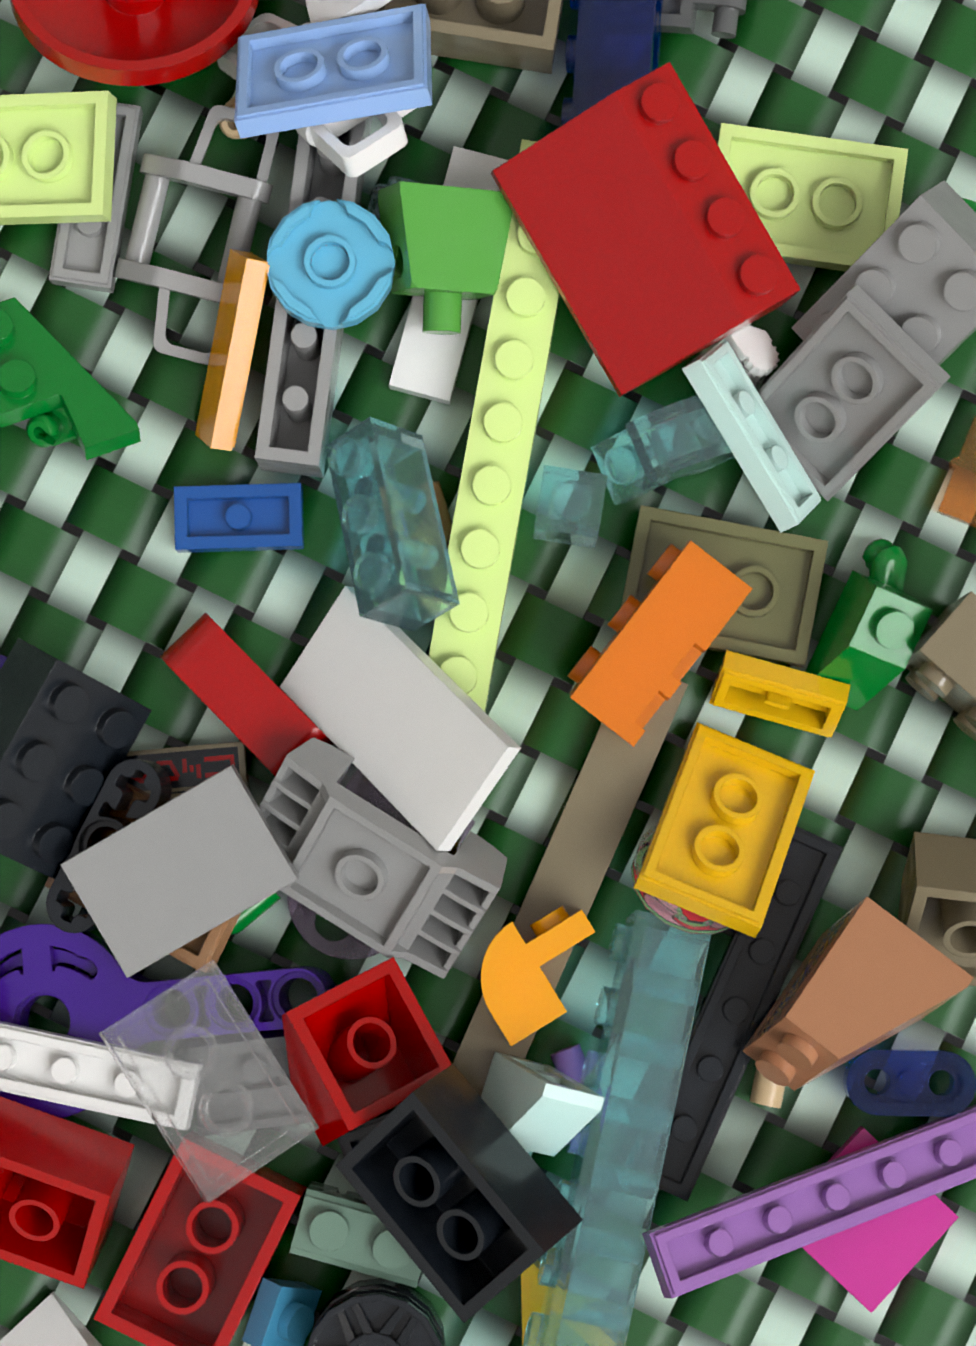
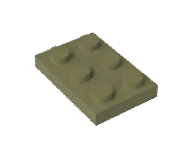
[621,505,828,668]

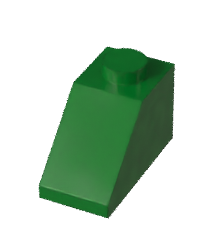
[805,570,933,711]

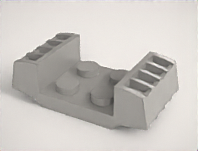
[259,737,507,979]

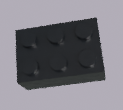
[0,638,152,879]
[335,1064,583,1323]

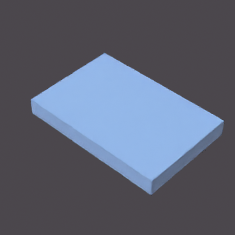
[234,4,432,139]

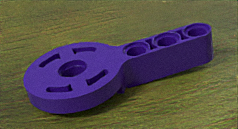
[0,923,336,1118]

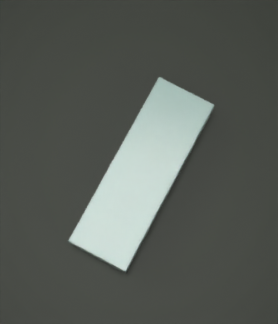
[682,338,821,533]

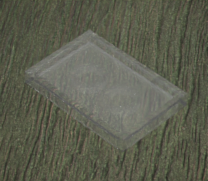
[98,960,319,1203]

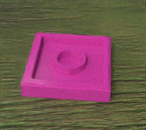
[802,1126,959,1313]

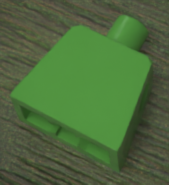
[378,181,513,335]

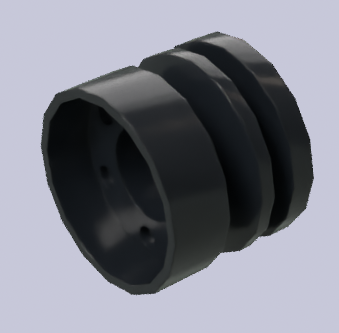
[308,1278,446,1346]

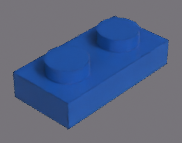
[174,483,304,553]

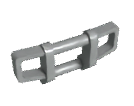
[114,105,279,365]

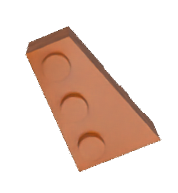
[567,540,753,747]

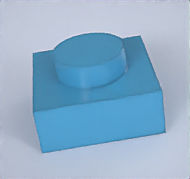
[242,1277,322,1346]

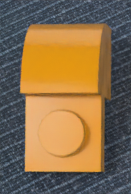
[481,905,595,1046]

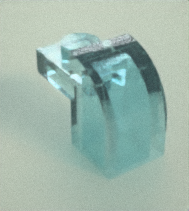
[591,395,734,505]

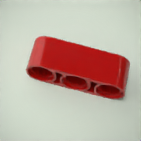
[160,612,334,776]

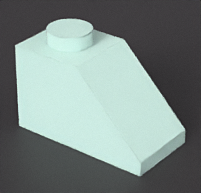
[481,1052,604,1157]

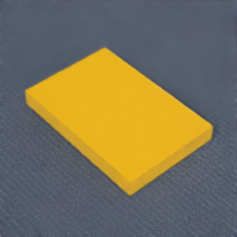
[633,722,815,938]

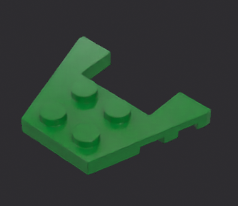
[0,297,141,460]

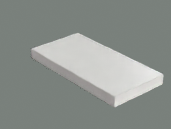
[280,586,521,851]

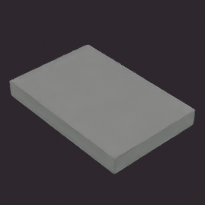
[758,285,951,502]
[60,764,300,978]

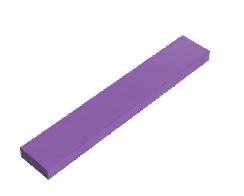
[642,1105,976,1299]

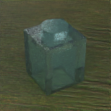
[533,465,608,548]

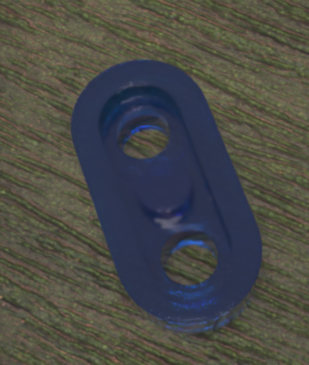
[843,1049,976,1117]

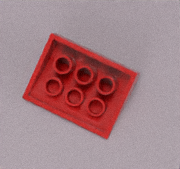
[491,62,801,397]

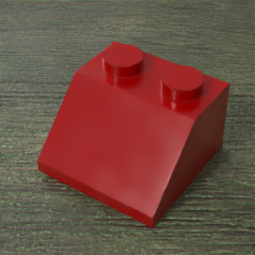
[282,957,452,1147]

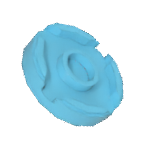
[267,199,396,330]

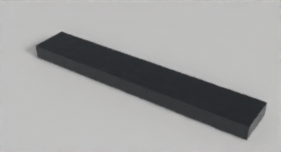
[627,826,843,1202]

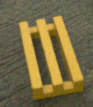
[709,650,851,738]

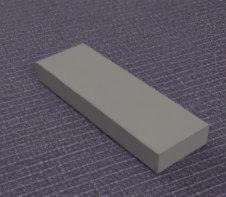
[49,103,143,293]

